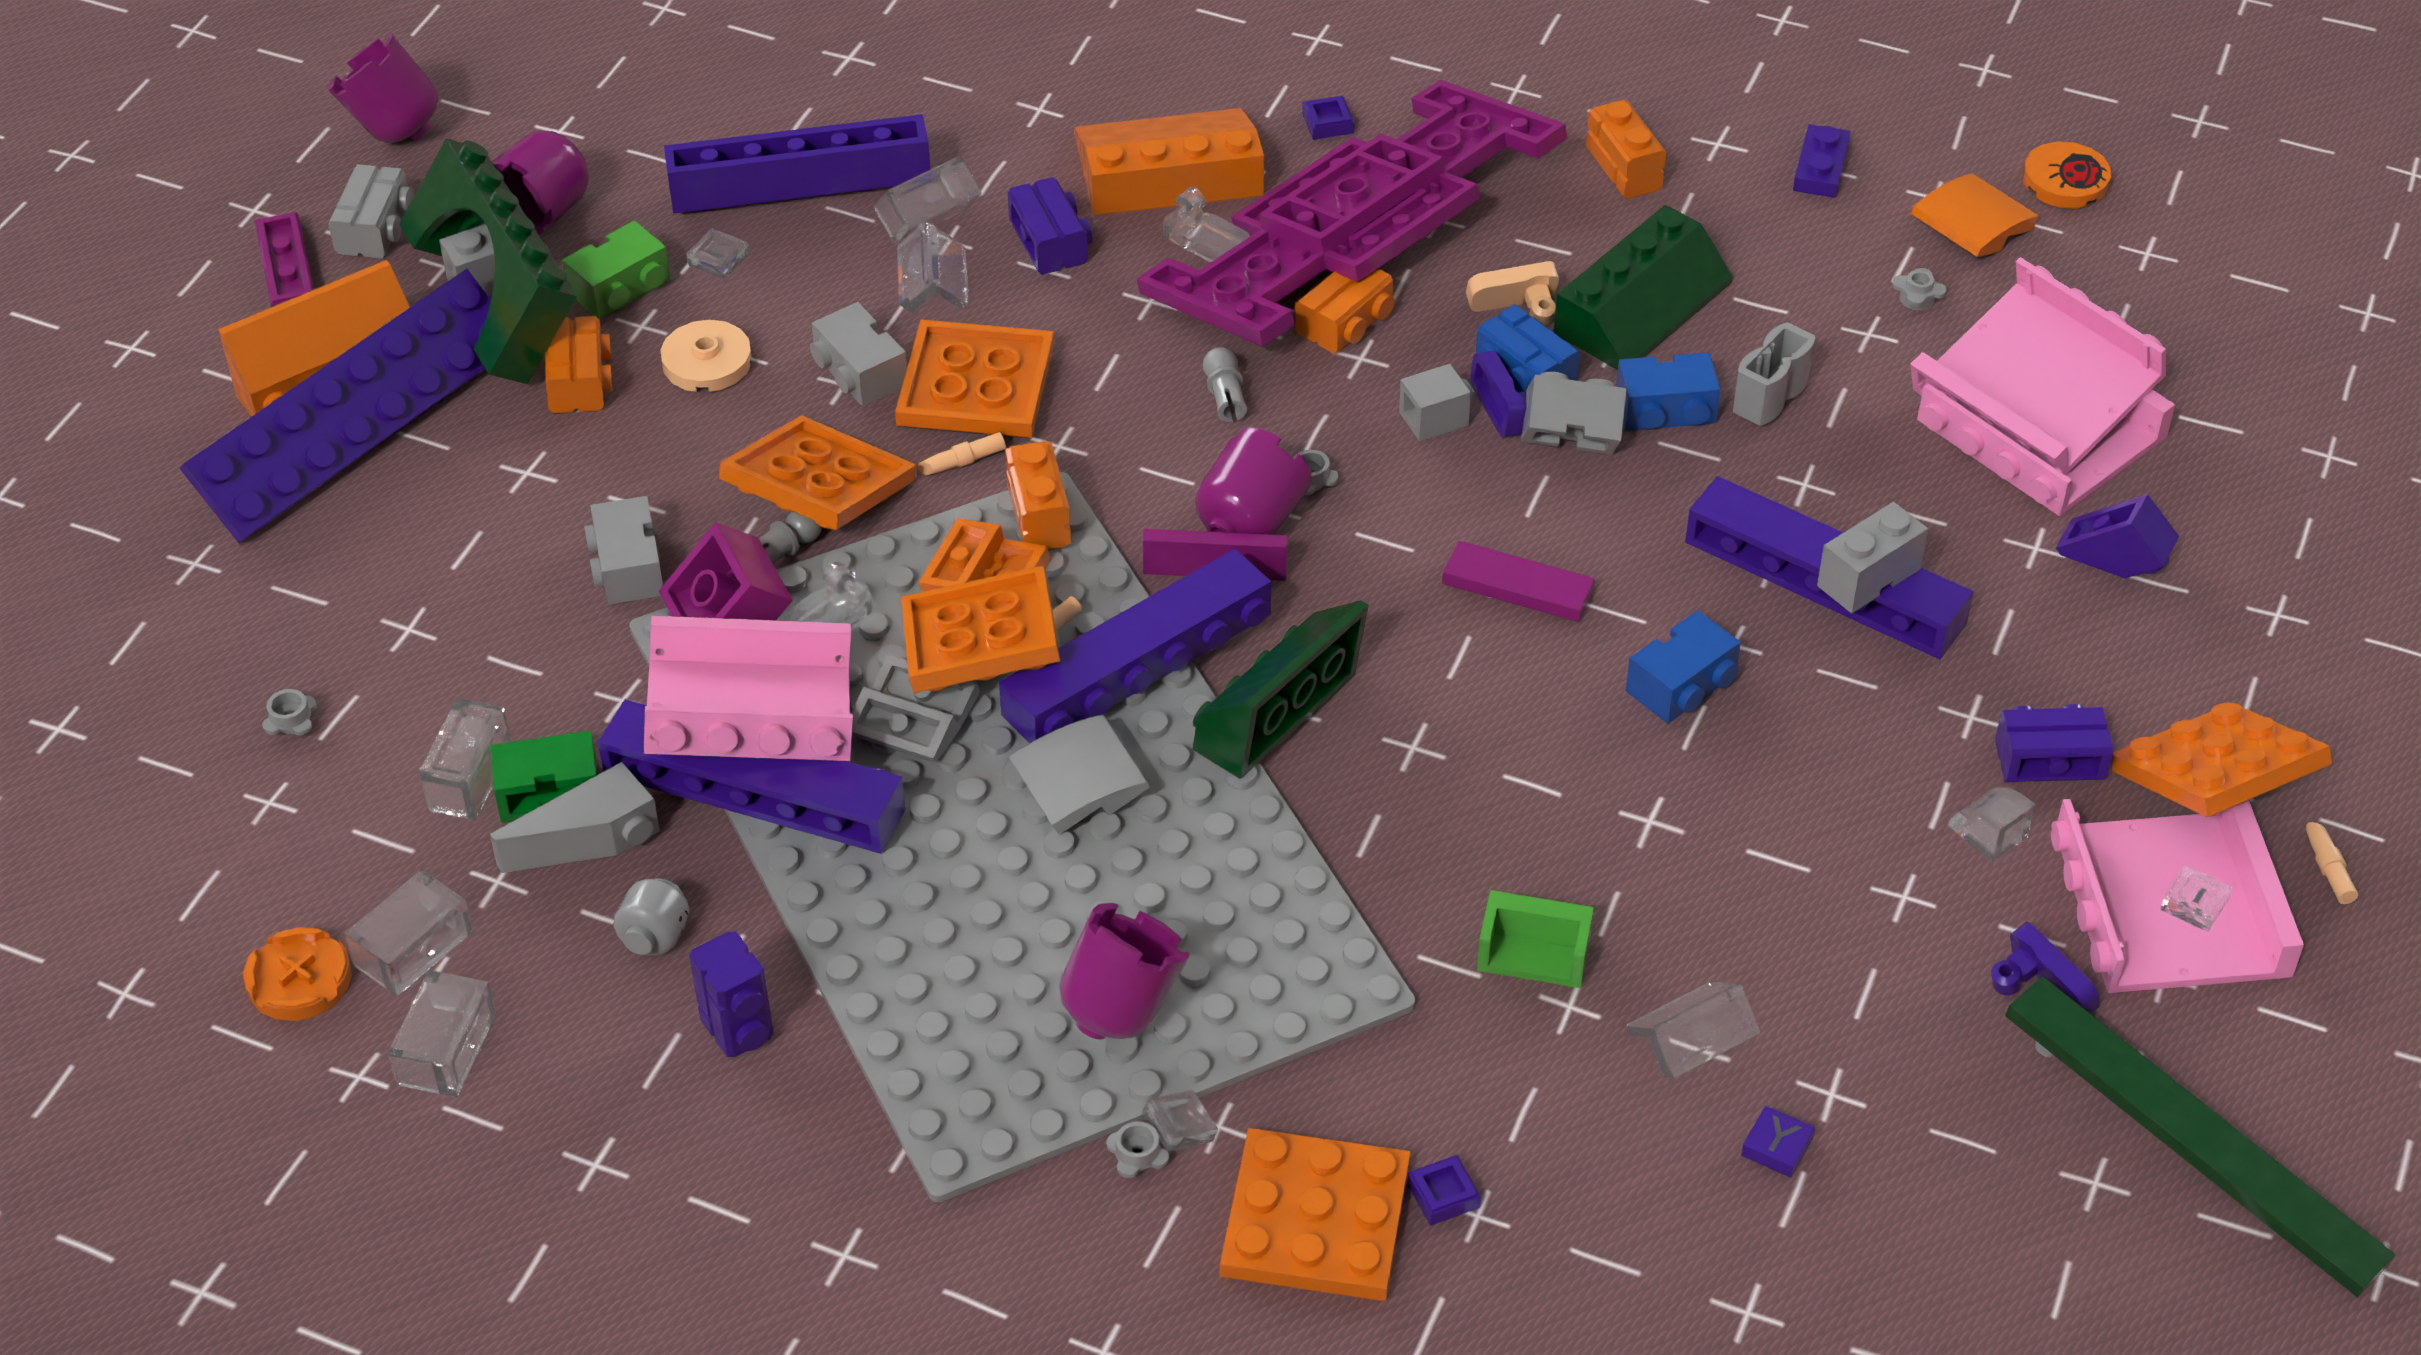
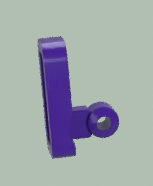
[1470,351,1526,438]
[1991,922,2100,1014]

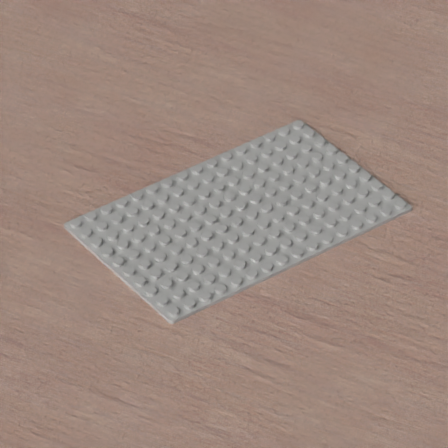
[630,472,1415,1202]

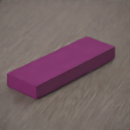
[254,212,314,307]
[1142,529,1287,581]
[1442,541,1595,622]

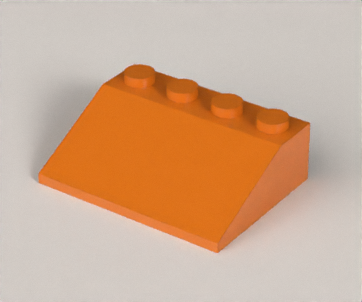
[1074,108,1264,216]

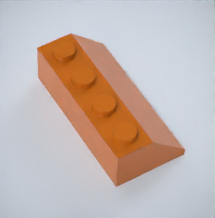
[218,260,410,417]

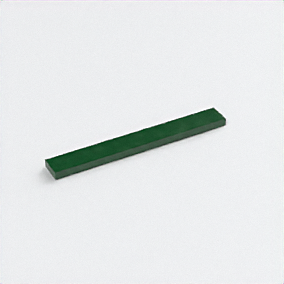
[2005,976,2396,1298]

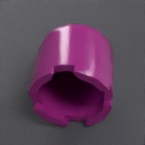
[327,33,438,143]
[491,131,589,235]
[1195,427,1312,535]
[1059,903,1190,1040]

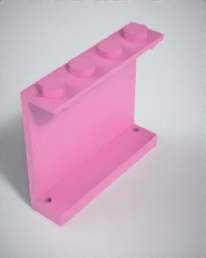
[1910,257,2166,475]
[1917,383,2176,516]
[644,616,853,761]
[2051,799,2304,993]

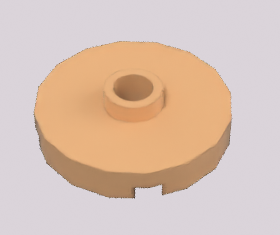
[660,320,752,392]

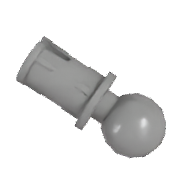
[1203,347,1247,422]
[758,511,822,563]

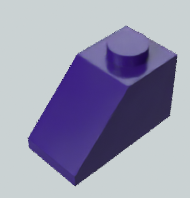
[2056,494,2179,578]

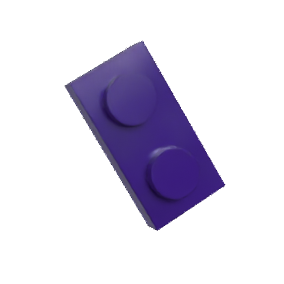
[1793,124,1851,198]

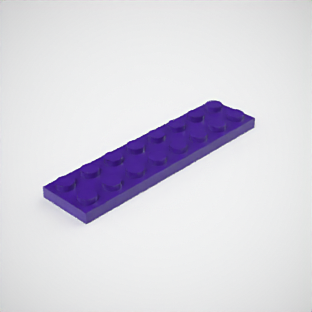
[179,268,491,543]

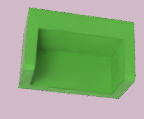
[1477,890,1594,988]

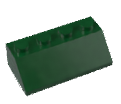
[1553,204,1733,370]
[1192,600,1369,779]

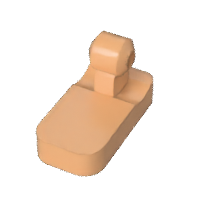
[1466,261,1559,326]

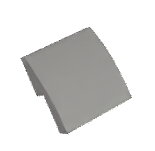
[851,654,980,763]
[1009,715,1150,835]

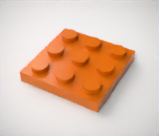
[895,319,1055,438]
[719,415,917,530]
[901,565,1060,693]
[2111,703,2332,817]
[1220,1128,1410,1301]

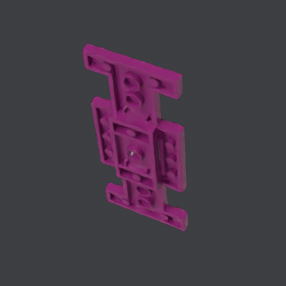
[1137,80,1567,347]

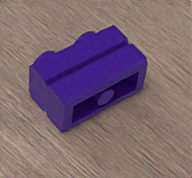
[1007,177,1093,275]
[1995,704,2113,782]
[689,931,774,1057]

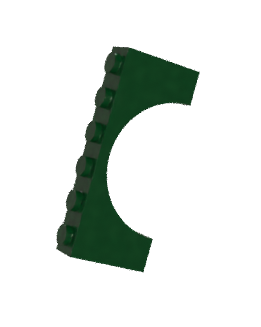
[399,138,577,384]

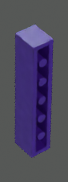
[664,114,932,214]
[1685,476,1974,660]
[999,549,1271,744]
[598,699,906,854]

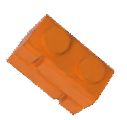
[1586,99,1667,199]
[1295,268,1394,354]
[545,316,613,413]
[1005,441,1071,550]

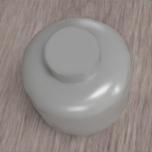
[613,878,690,956]

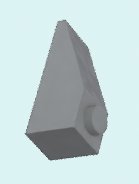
[490,762,660,873]

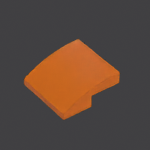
[1910,173,2039,257]
[918,518,1051,591]

